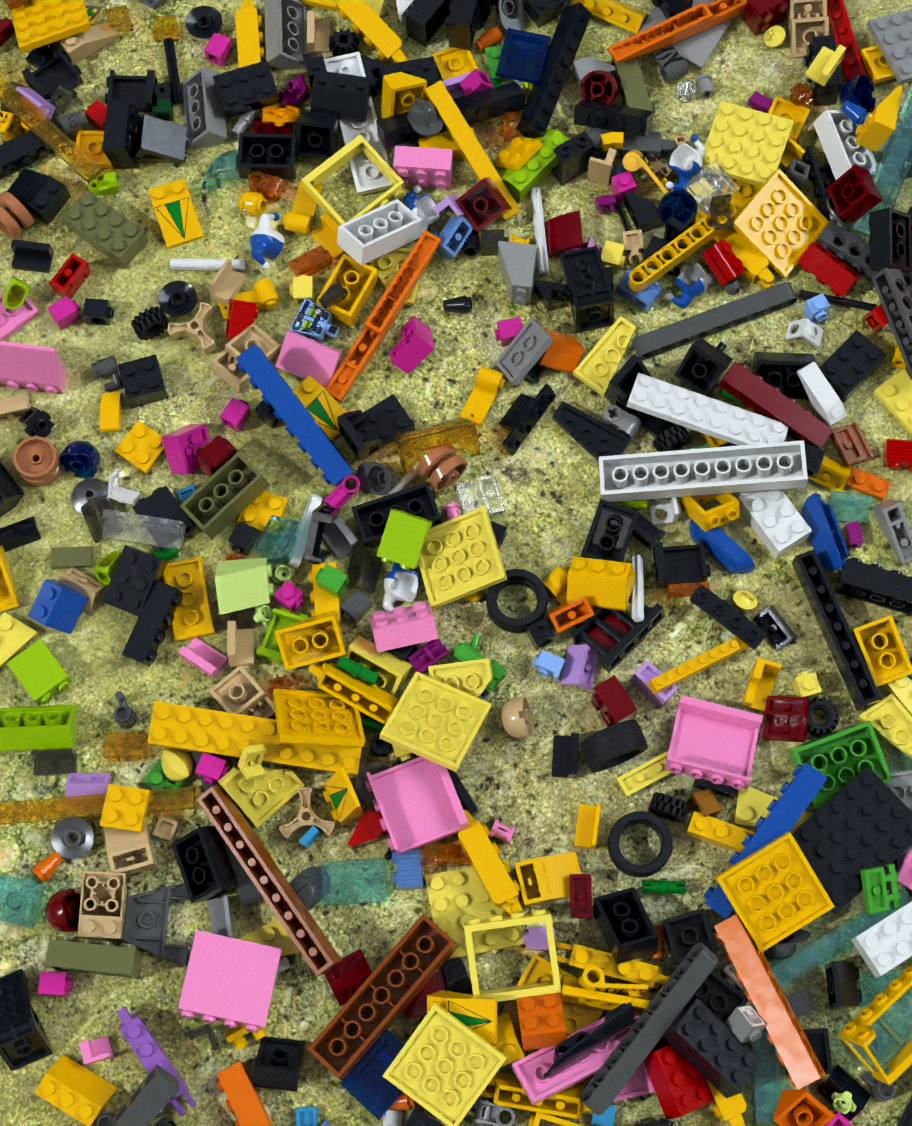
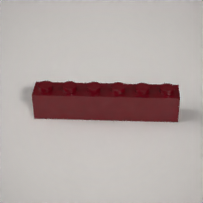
[718,361,833,448]

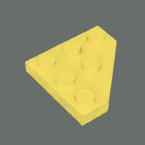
[368,247,421,307]
[428,658,493,698]
[218,767,305,828]

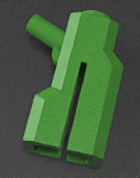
[452,634,507,695]

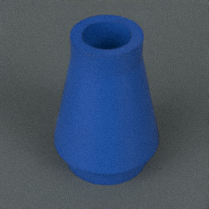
[840,100,868,125]

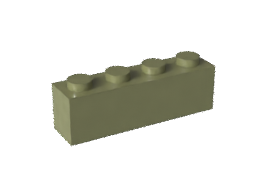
[611,57,655,114]

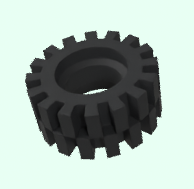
[131,306,169,340]
[653,424,692,452]
[807,697,840,737]
[648,792,690,823]

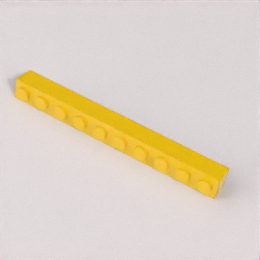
[648,637,749,695]

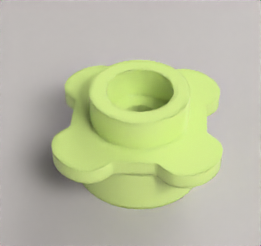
[272,564,295,583]
[253,605,273,625]
[831,1091,857,1114]

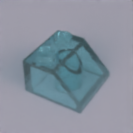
[253,515,300,565]
[0,874,46,929]

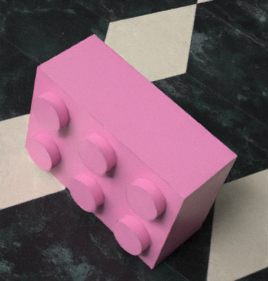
[393,145,453,190]
[369,602,438,652]

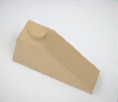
[59,22,119,65]

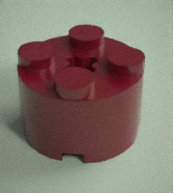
[196,436,238,478]

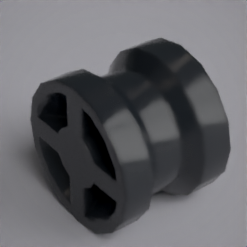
[370,734,392,757]

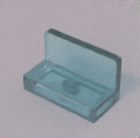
[828,491,873,525]

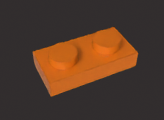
[845,467,891,502]

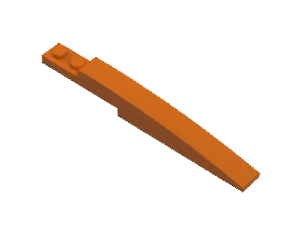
[607,0,747,63]
[325,230,441,402]

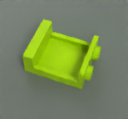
[376,508,433,571]
[256,607,310,670]
[7,639,72,706]

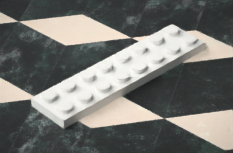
[324,52,393,196]
[626,373,789,446]

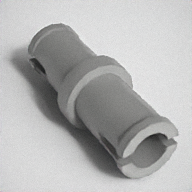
[230,109,260,139]

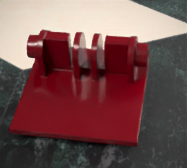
[325,949,372,1006]

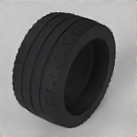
[486,569,548,633]
[580,719,648,772]
[608,811,673,877]

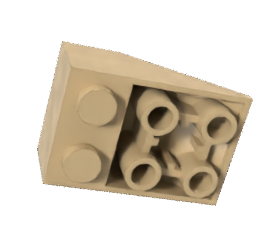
[103,818,158,876]
[77,871,127,939]

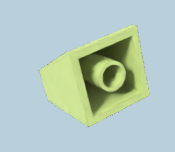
[215,558,274,615]

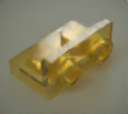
[102,732,148,762]

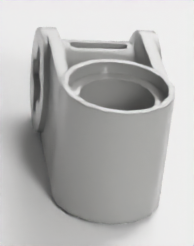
[602,405,642,439]
[472,1099,516,1126]

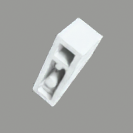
[797,362,847,425]

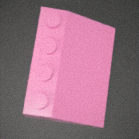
[0,341,68,394]

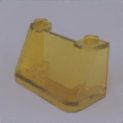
[394,417,481,474]

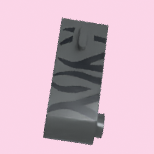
[650,45,689,84]

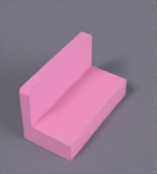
[178,637,228,679]

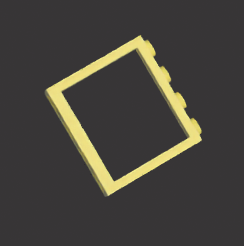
[301,134,405,225]
[464,909,562,1002]

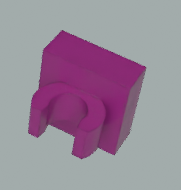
[593,194,616,214]

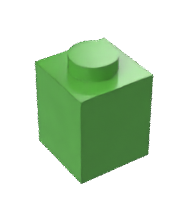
[315,564,349,598]

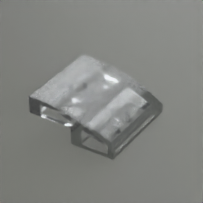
[683,160,740,215]
[454,474,506,517]

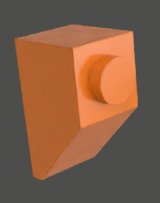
[547,596,595,633]

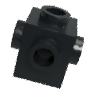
[18,406,54,438]

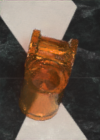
[248,171,286,202]

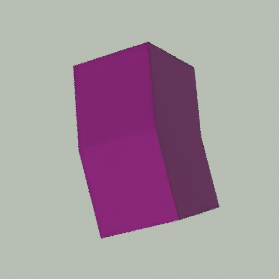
[748,91,773,113]
[844,521,863,548]

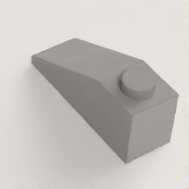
[872,499,912,565]

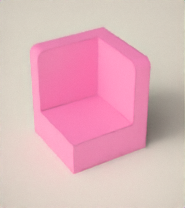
[79,1036,114,1065]

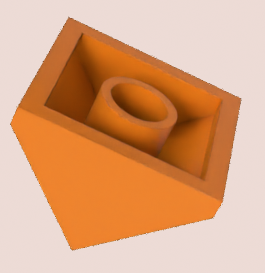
[538,328,585,374]
[772,1089,835,1126]

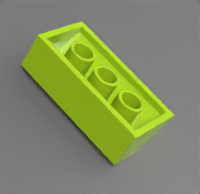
[498,129,569,202]
[0,704,77,752]

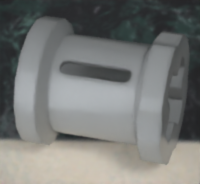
[695,74,715,99]

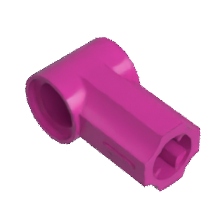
[324,475,360,509]

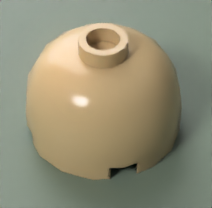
[498,696,534,738]

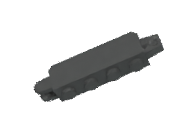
[572,128,677,161]

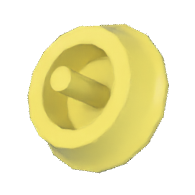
[763,26,786,47]
[733,590,758,612]

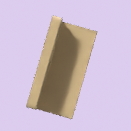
[307,11,331,53]
[587,148,617,185]
[210,259,247,306]
[0,393,31,423]
[59,567,106,612]
[227,621,255,667]

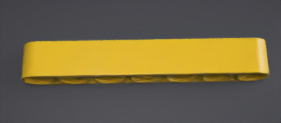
[628,202,736,293]

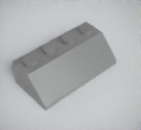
[264,0,308,70]
[181,66,227,149]

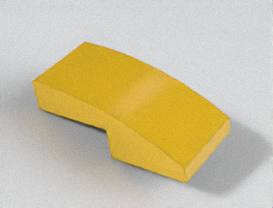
[100,391,123,432]

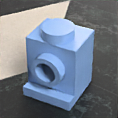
[802,293,830,324]
[532,650,565,682]

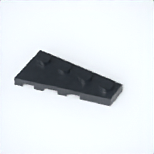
[552,401,631,462]

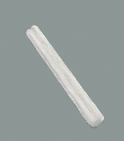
[530,187,549,275]

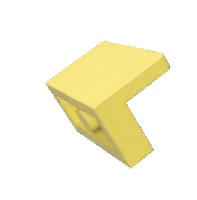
[805,44,846,86]

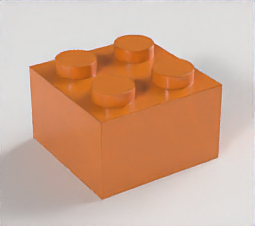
[516,992,567,1051]

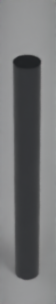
[799,290,877,311]

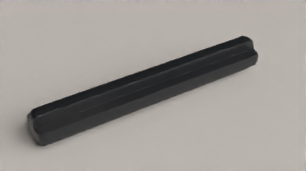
[163,38,183,104]

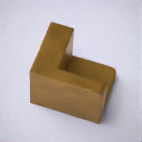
[686,788,722,818]

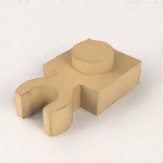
[622,229,644,265]

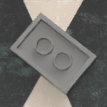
[495,317,554,386]

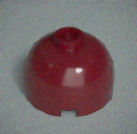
[580,70,618,104]
[45,889,81,933]

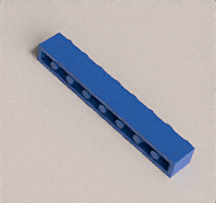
[236,344,354,486]
[703,763,828,919]

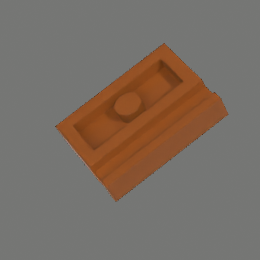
[830,422,873,468]

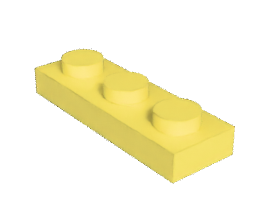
[616,751,672,798]

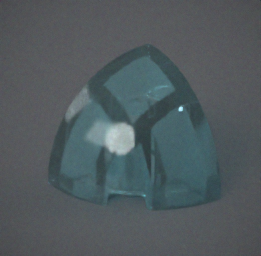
[202,149,238,189]

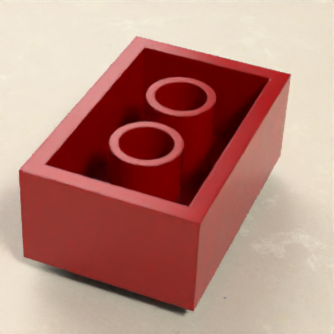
[643,1043,714,1120]

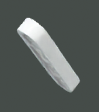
[287,493,322,568]

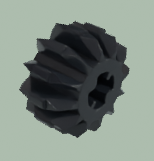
[328,28,360,57]

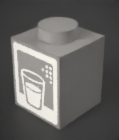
[725,1005,766,1043]

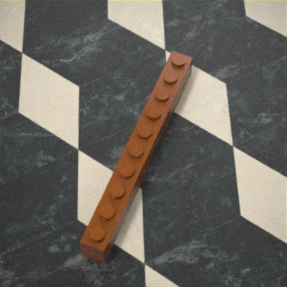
[197,786,342,976]

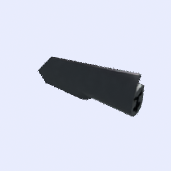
[544,1002,634,1078]

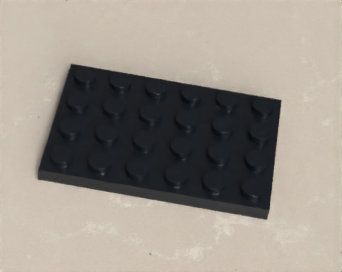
[792,766,912,915]

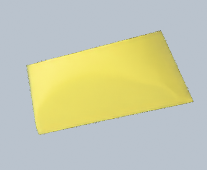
[161,749,194,782]

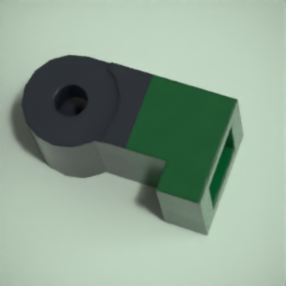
[152,83,174,121]

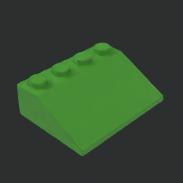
[787,721,893,810]

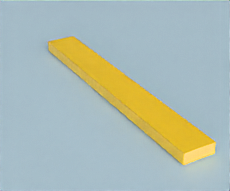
[424,80,521,221]

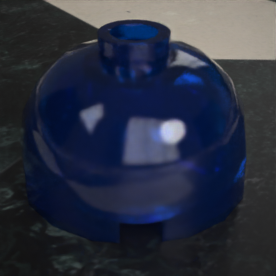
[839,75,876,112]
[658,189,697,224]
[59,440,101,479]

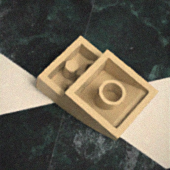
[787,0,829,58]
[211,323,281,393]
[209,666,276,720]

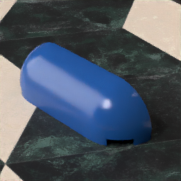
[802,493,849,570]
[689,519,755,574]

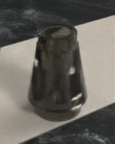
[318,282,348,309]

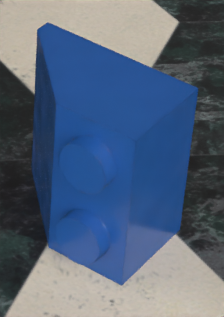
[28,579,88,634]

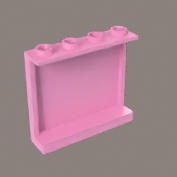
[664,695,763,790]
[365,757,469,856]
[176,930,282,1033]

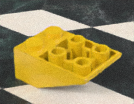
[514,852,581,908]

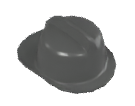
[495,0,525,34]
[407,97,443,136]
[356,462,400,495]
[289,866,331,911]
[765,929,810,959]

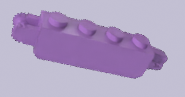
[117,1007,197,1117]

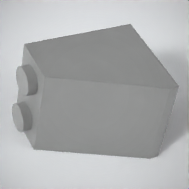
[498,241,537,305]

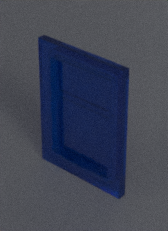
[495,28,551,85]
[340,1029,404,1120]

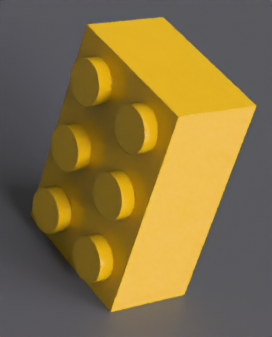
[316,254,379,326]

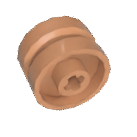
[0,191,35,240]
[13,436,63,487]
[416,442,468,492]

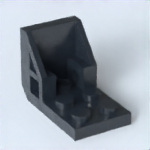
[559,246,614,333]
[606,354,673,438]
[337,394,415,461]
[0,969,53,1071]

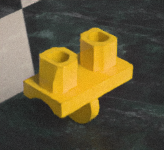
[225,1025,266,1050]

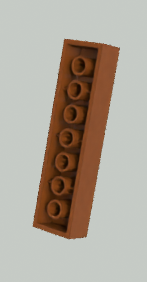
[307,913,460,1081]

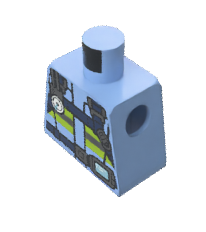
[290,298,339,343]

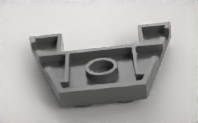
[123,883,190,966]

